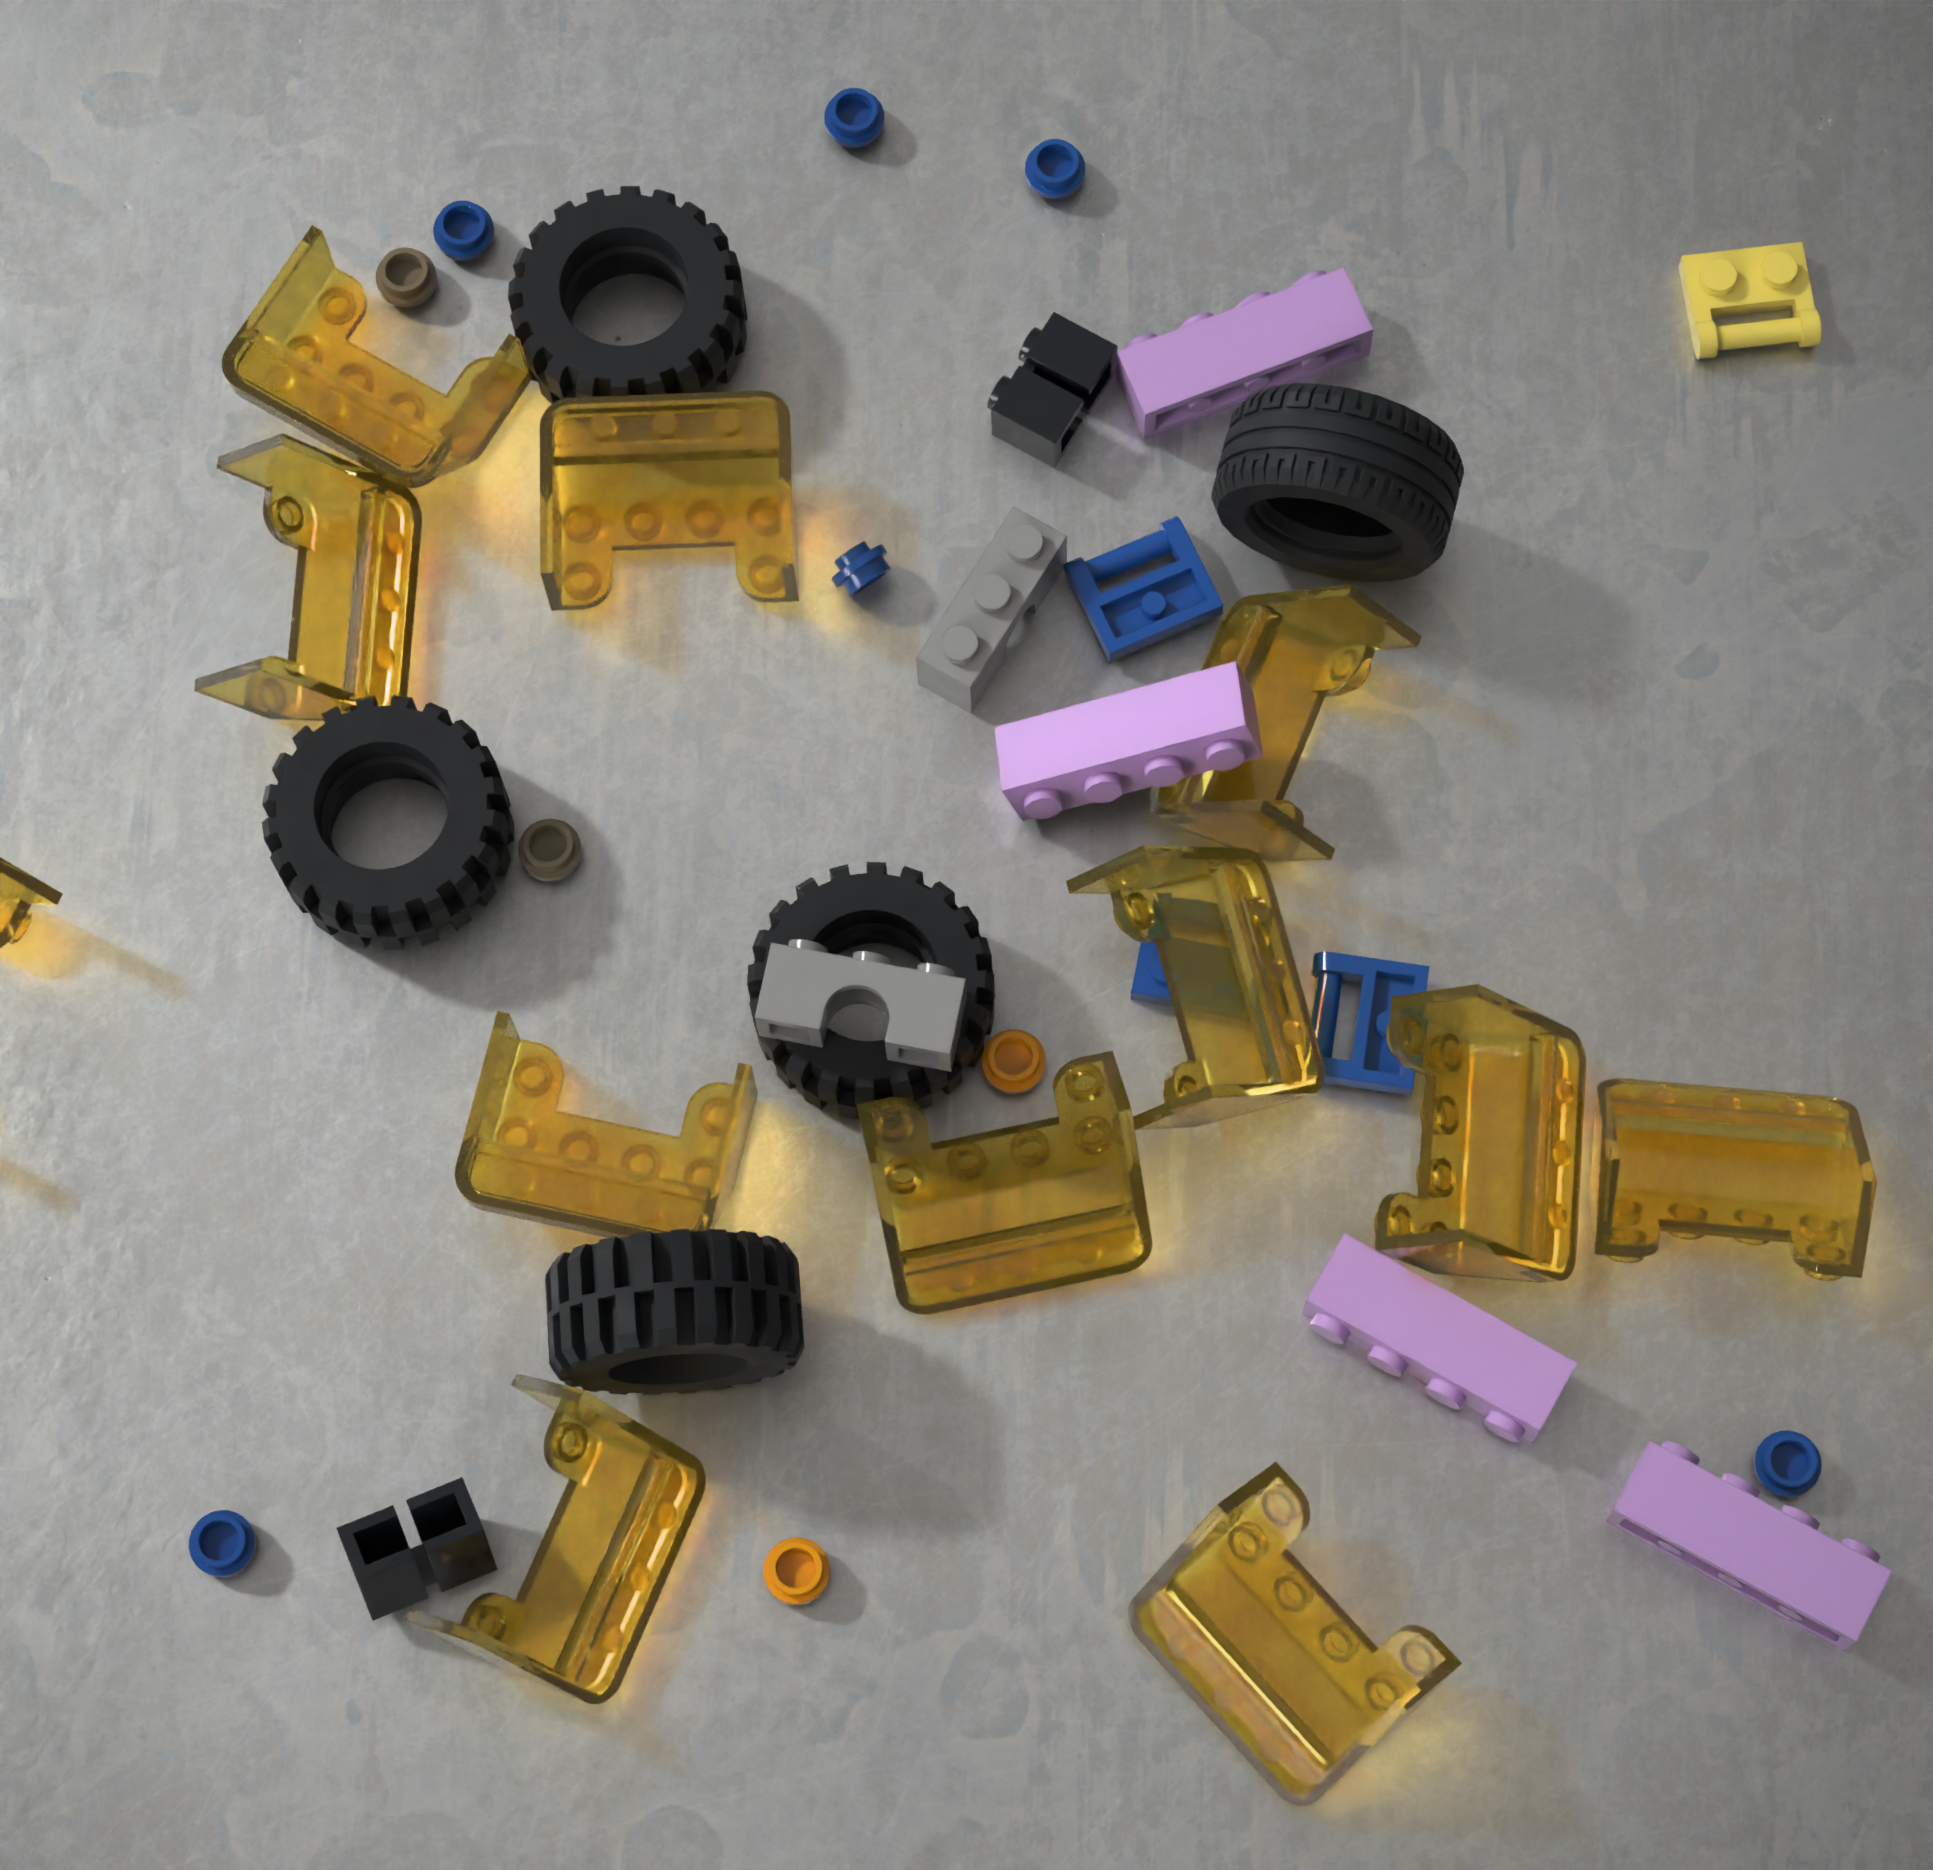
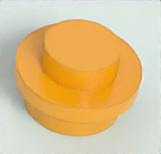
[982,1029,1046,1094]
[764,1537,830,1605]

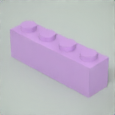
[1116,267,1374,439]
[994,661,1263,821]
[1303,1233,1577,1443]
[1606,1440,1892,1651]

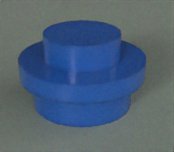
[824,88,885,148]
[1025,139,1085,199]
[433,201,494,261]
[831,541,891,597]
[1753,1430,1822,1498]
[189,1510,256,1578]

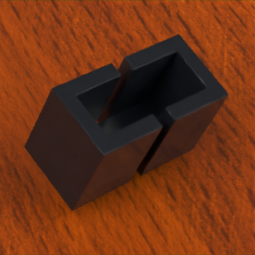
[987,312,1118,468]
[336,1477,498,1621]

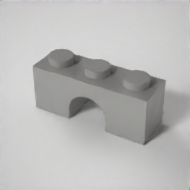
[916,506,1067,714]
[755,939,967,1072]

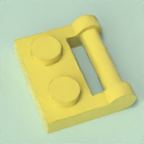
[1678,242,1822,359]

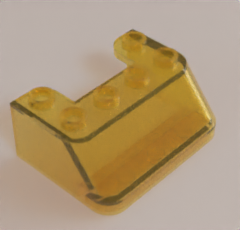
[222,225,532,488]
[540,391,799,611]
[1374,984,1586,1283]
[455,1011,758,1238]
[856,1051,1152,1315]
[1589,1078,1877,1281]
[1128,1462,1462,1806]

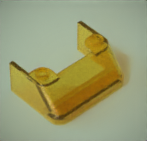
[194,433,422,721]
[1148,585,1422,862]
[1066,845,1325,1130]
[405,1373,706,1704]

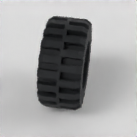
[508,186,748,432]
[262,695,514,950]
[747,862,995,1120]
[545,1229,805,1395]

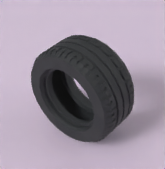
[1211,383,1464,582]

